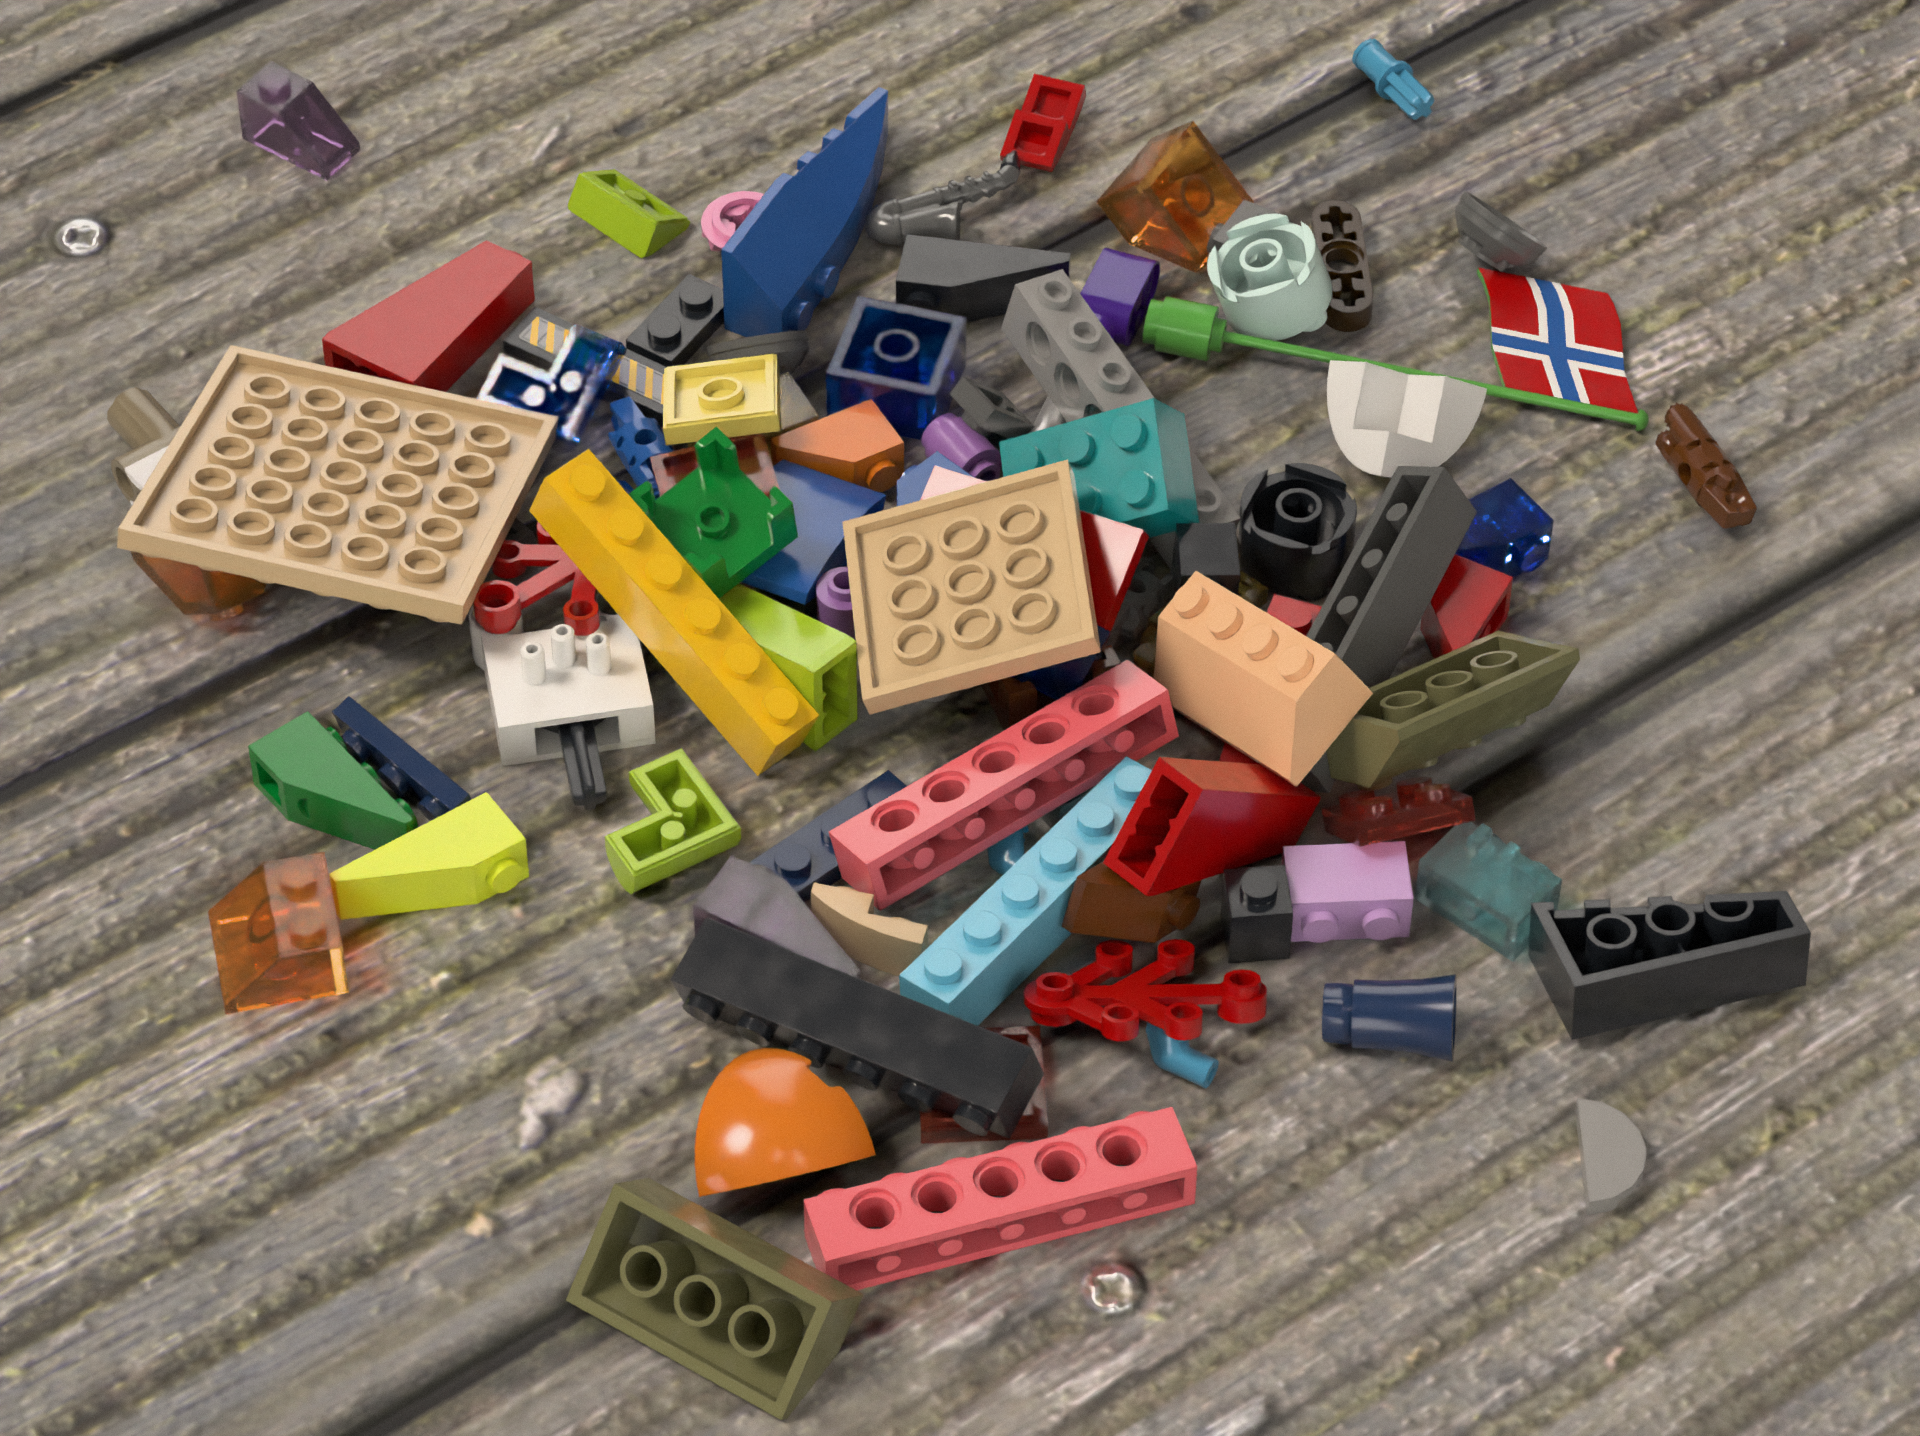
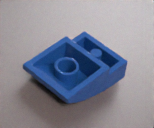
[741,459,887,605]

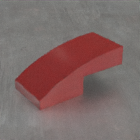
[1000,73,1087,172]

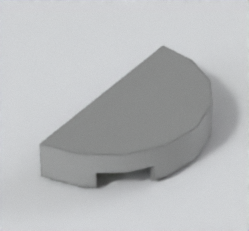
[1575,1098,1647,1215]

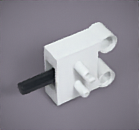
[469,590,656,810]

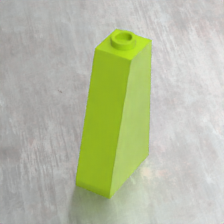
[719,584,858,752]

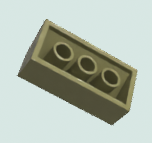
[1326,631,1580,791]
[566,1178,864,1420]

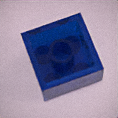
[826,296,966,440]

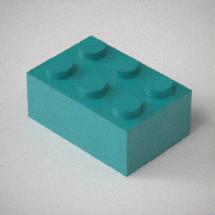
[999,398,1199,538]

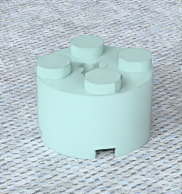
[1207,214,1333,341]

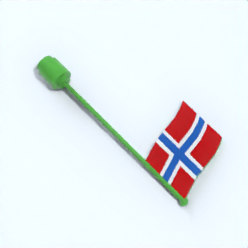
[1142,267,1649,431]

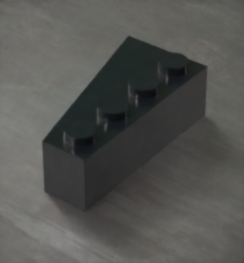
[1528,891,1811,1040]

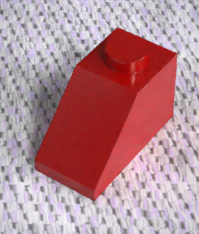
[1420,554,1513,659]

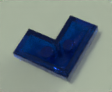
[476,323,627,447]

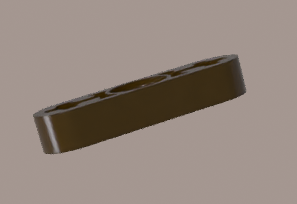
[1311,200,1373,332]

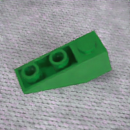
[248,711,418,850]

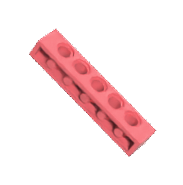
[829,659,1179,911]
[804,1107,1197,1290]

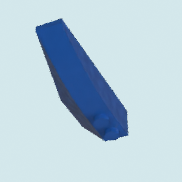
[721,87,888,337]

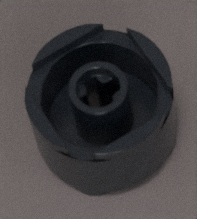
[1237,463,1357,601]

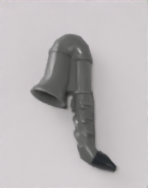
[865,150,1021,246]

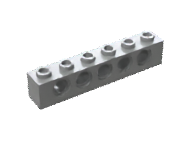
[1001,269,1240,570]

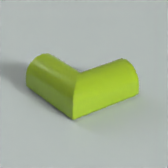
[604,748,741,894]

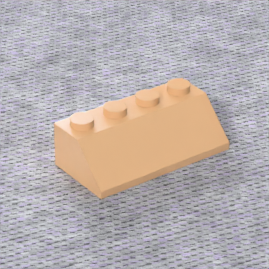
[1154,571,1373,787]

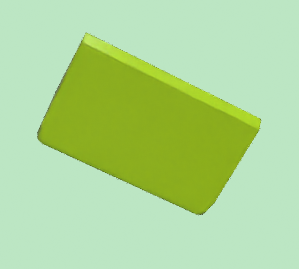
[568,169,690,258]

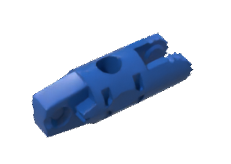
[608,397,689,500]

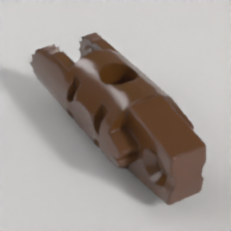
[1655,402,1757,529]

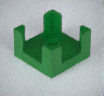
[629,427,798,598]

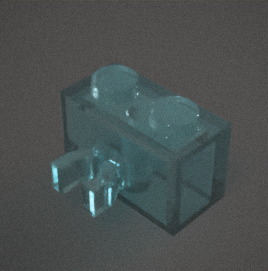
[1415,817,1562,961]

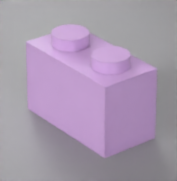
[1281,841,1413,943]

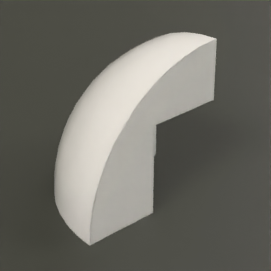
[1327,360,1487,478]

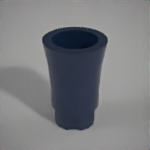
[1322,974,1457,1062]

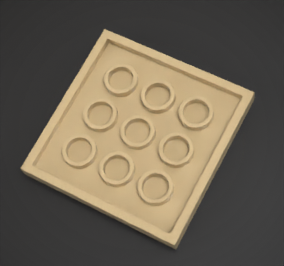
[843,459,1101,715]

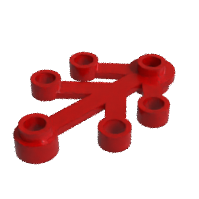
[473,522,600,636]
[1023,939,1267,1041]

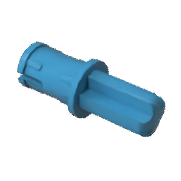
[1352,39,1435,120]

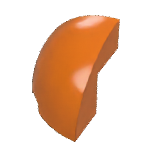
[695,1048,876,1197]

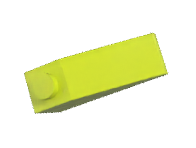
[329,792,529,920]

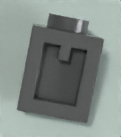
[950,376,1034,468]

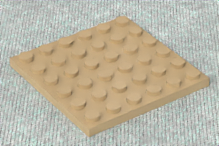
[117,345,558,625]

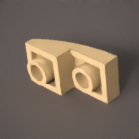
[811,883,928,976]

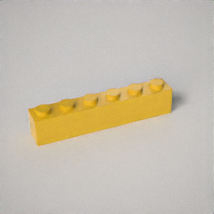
[529,449,819,776]

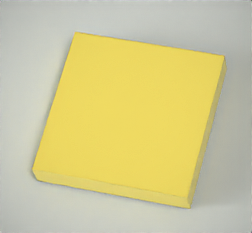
[663,354,780,445]

